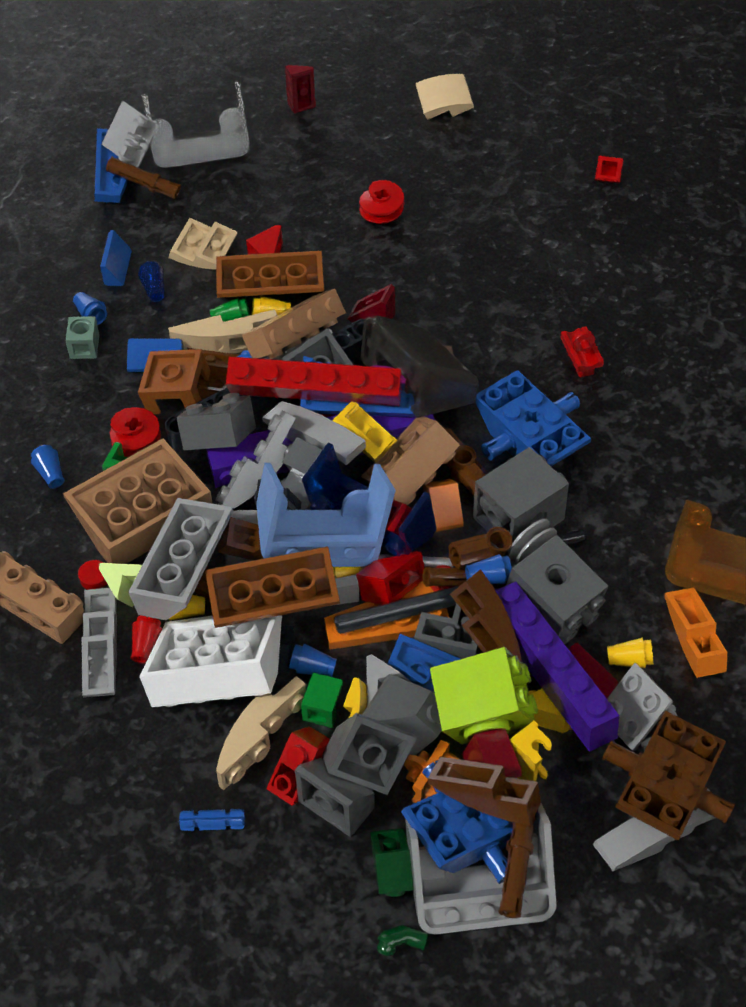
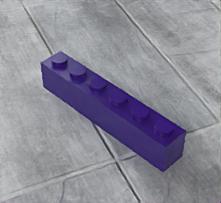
[495,581,620,752]

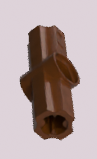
[443,427,488,497]

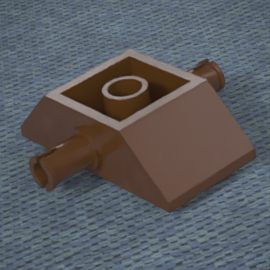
[602,710,735,841]

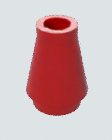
[131,615,162,664]

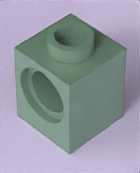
[65,316,99,359]

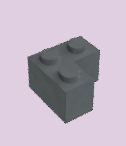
[176,393,256,450]
[280,437,341,510]
[414,603,480,659]

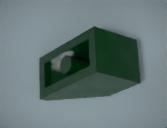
[370,828,414,897]

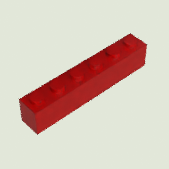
[226,357,403,406]

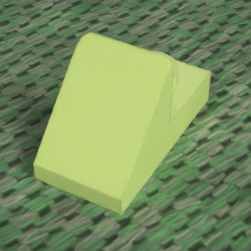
[99,563,142,607]

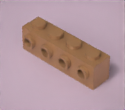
[241,288,346,359]
[0,551,85,644]

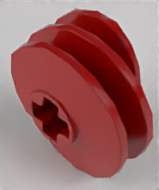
[359,180,404,224]
[110,407,161,457]

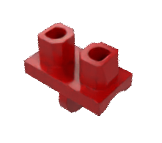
[560,326,604,377]

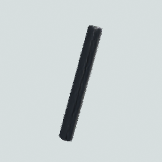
[334,586,459,634]

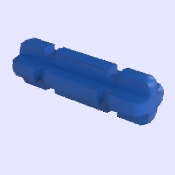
[179,809,245,831]

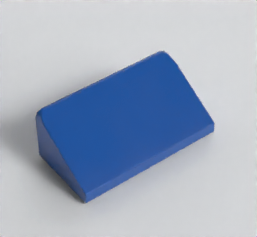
[100,230,132,286]
[127,338,183,372]

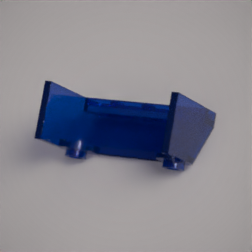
[302,442,437,556]

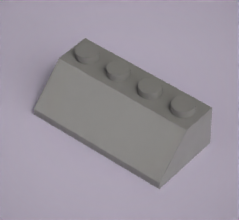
[128,498,234,620]

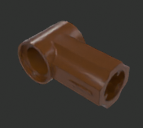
[448,527,513,570]

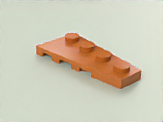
[324,581,449,650]

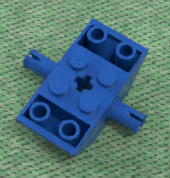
[474,370,591,466]
[401,760,535,884]

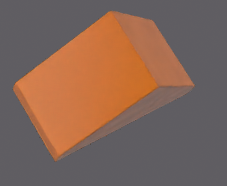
[422,479,464,532]

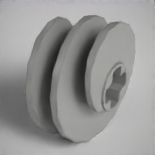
[508,519,557,565]

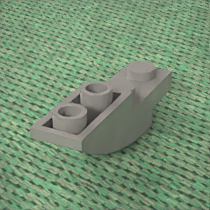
[216,410,296,509]

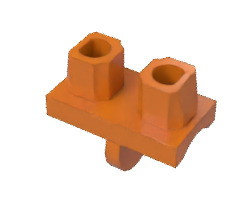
[404,740,461,803]

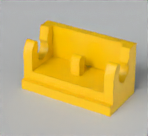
[332,401,397,464]
[510,720,552,781]

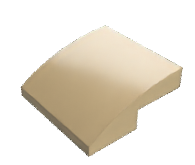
[415,74,474,120]
[169,218,238,269]

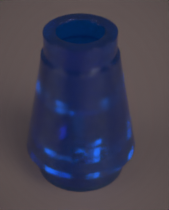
[138,261,165,302]

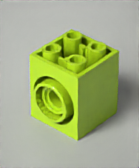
[430,647,538,744]

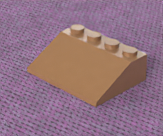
[63,438,213,564]

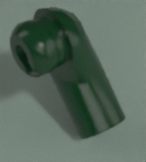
[377,925,429,956]

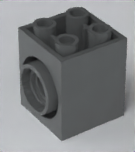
[473,447,569,543]
[506,534,608,644]

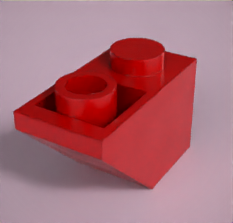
[266,726,330,806]

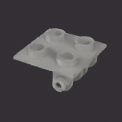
[102,101,159,168]
[607,663,677,752]

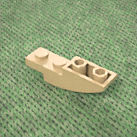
[168,309,277,354]
[216,676,306,790]

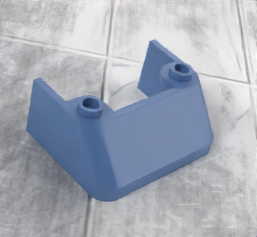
[256,463,395,567]

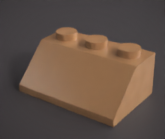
[361,415,460,505]

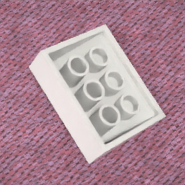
[140,615,282,707]

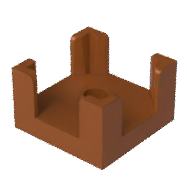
[138,349,211,414]

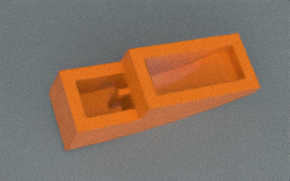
[665,587,728,678]

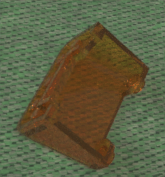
[665,500,746,605]

